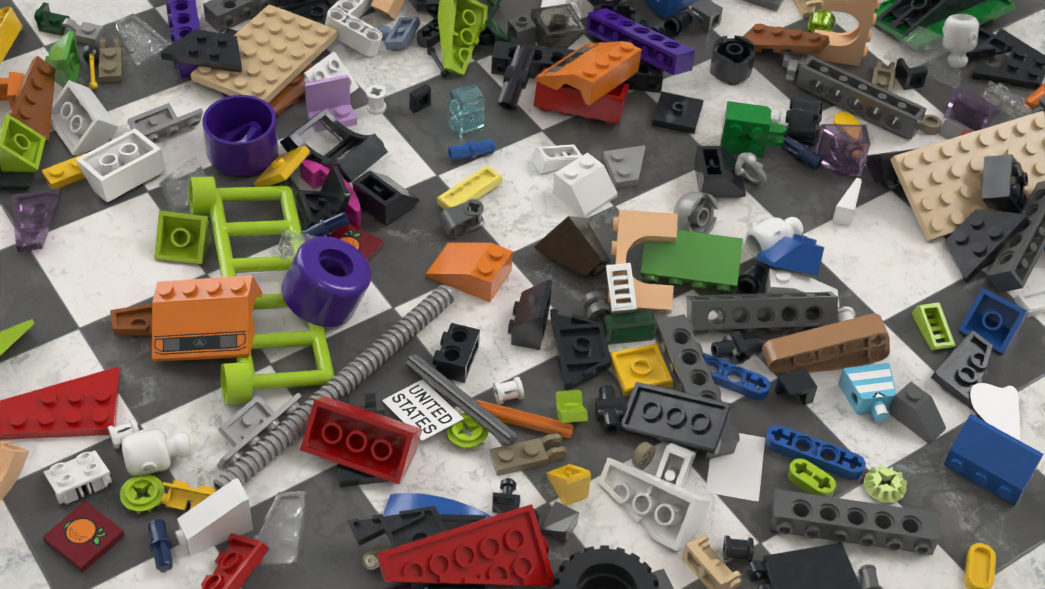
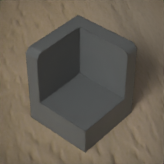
[691,0,723,33]

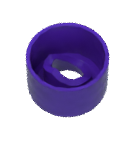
[202,95,279,177]
[281,236,371,327]

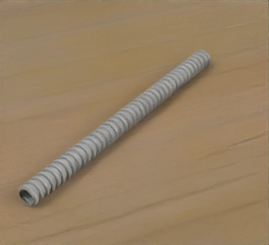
[213,285,455,491]

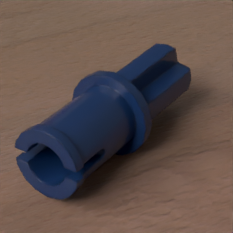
[781,136,823,170]
[301,212,349,241]
[147,519,173,573]

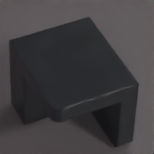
[894,58,928,90]
[775,368,817,405]

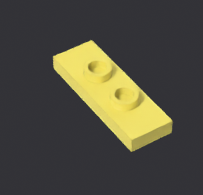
[437,165,503,210]

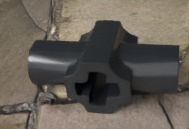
[711,331,763,365]
[595,385,624,434]

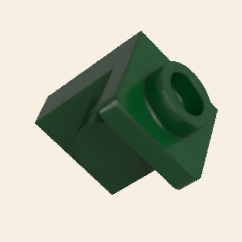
[34,2,70,36]

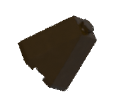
[534,216,610,277]

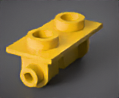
[161,480,216,511]

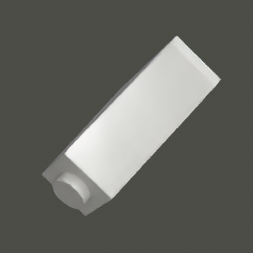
[175,478,253,555]

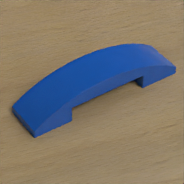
[383,493,492,518]

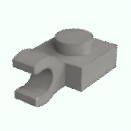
[62,18,104,46]
[782,49,807,82]

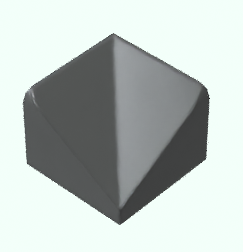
[541,501,579,543]

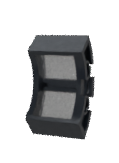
[280,108,388,183]

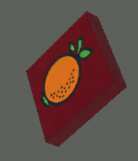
[328,221,384,262]
[43,501,125,573]

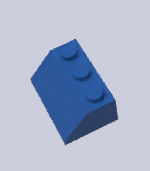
[944,414,1044,505]

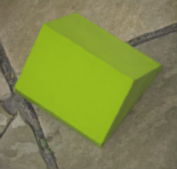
[0,114,46,172]
[154,211,211,264]

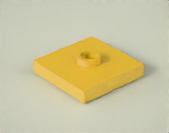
[253,145,310,187]
[610,343,674,397]

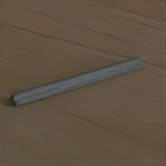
[406,354,518,446]

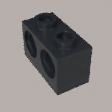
[433,323,480,383]

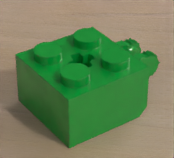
[720,101,787,158]

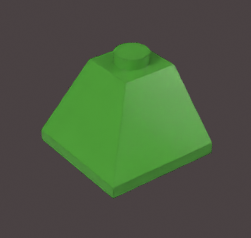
[45,30,81,88]

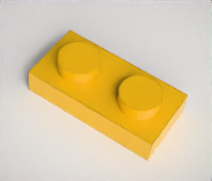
[42,154,86,191]

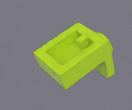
[556,390,588,423]

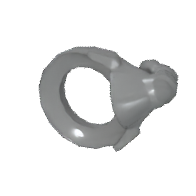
[735,153,767,185]

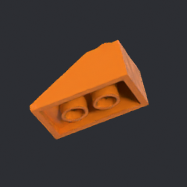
[426,243,513,302]

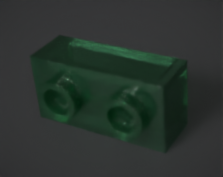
[603,311,656,345]

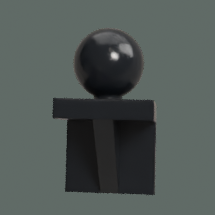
[492,478,540,522]

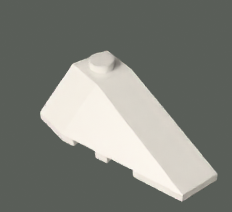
[598,458,711,552]

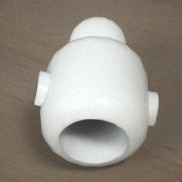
[943,14,979,68]
[745,217,803,258]
[122,429,191,476]

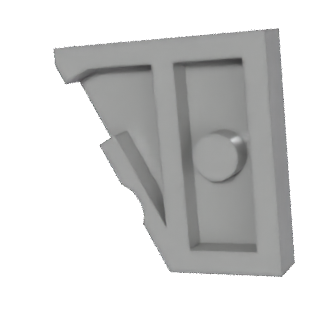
[603,145,645,189]

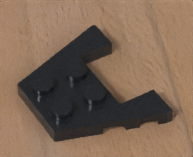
[972,28,1045,90]
[348,506,448,589]

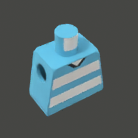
[839,363,896,422]

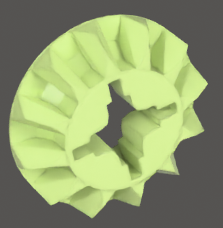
[864,464,907,503]

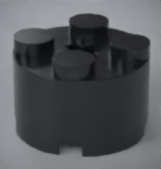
[710,35,756,86]
[784,97,823,144]

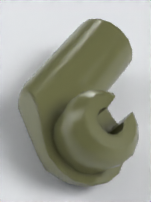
[362,545,393,570]

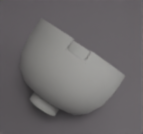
[673,192,718,234]

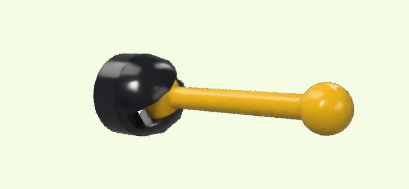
[82,45,100,90]

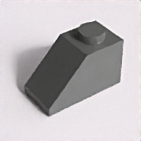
[889,382,946,444]

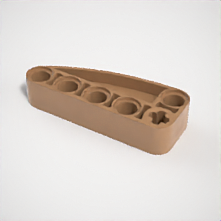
[762,313,890,373]

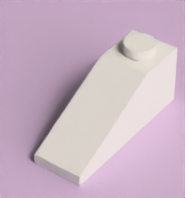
[765,269,839,309]

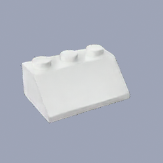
[51,80,119,156]
[76,129,166,202]

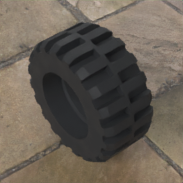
[552,545,659,589]

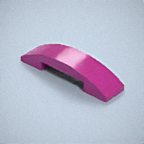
[300,159,361,227]

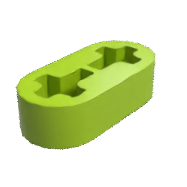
[788,459,836,497]

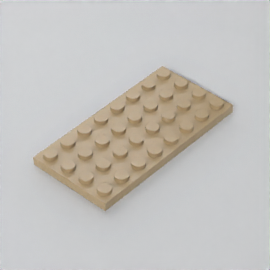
[890,111,1045,242]

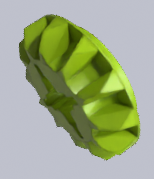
[446,413,488,450]
[120,474,165,514]

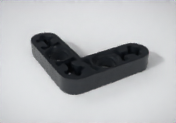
[417,16,495,48]

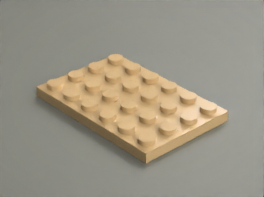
[191,5,339,103]

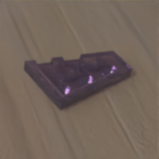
[12,188,62,253]

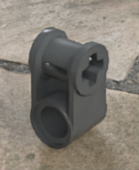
[438,199,484,239]

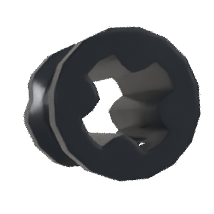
[723,535,754,562]

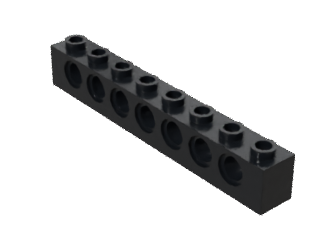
[491,41,664,93]

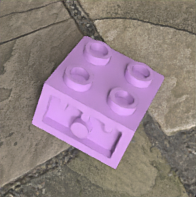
[305,75,357,134]

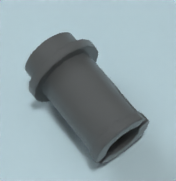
[858,564,883,589]

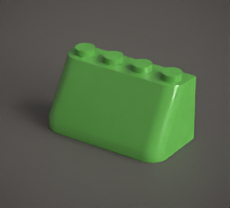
[640,230,743,293]

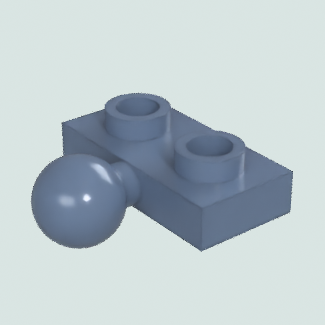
[377,17,421,50]

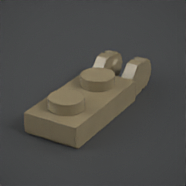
[99,36,122,83]
[871,59,896,92]
[490,433,568,476]

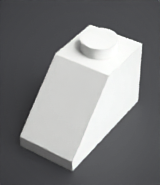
[655,443,697,488]

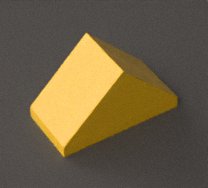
[546,464,591,506]

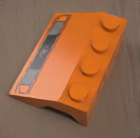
[535,41,642,106]
[152,275,263,362]

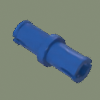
[448,139,495,161]

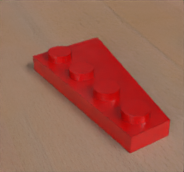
[201,533,269,589]

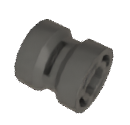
[582,291,613,324]

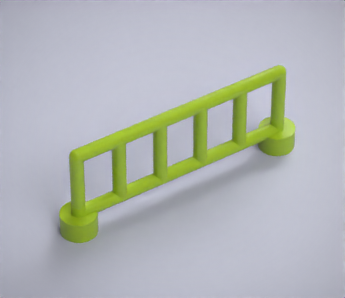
[188,176,335,406]

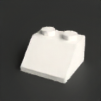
[553,153,618,218]

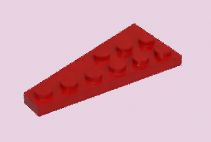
[0,366,121,440]
[376,504,554,587]

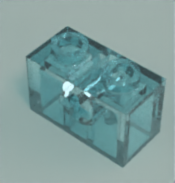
[448,83,485,137]

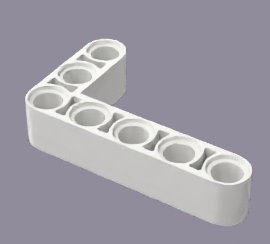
[325,0,382,57]

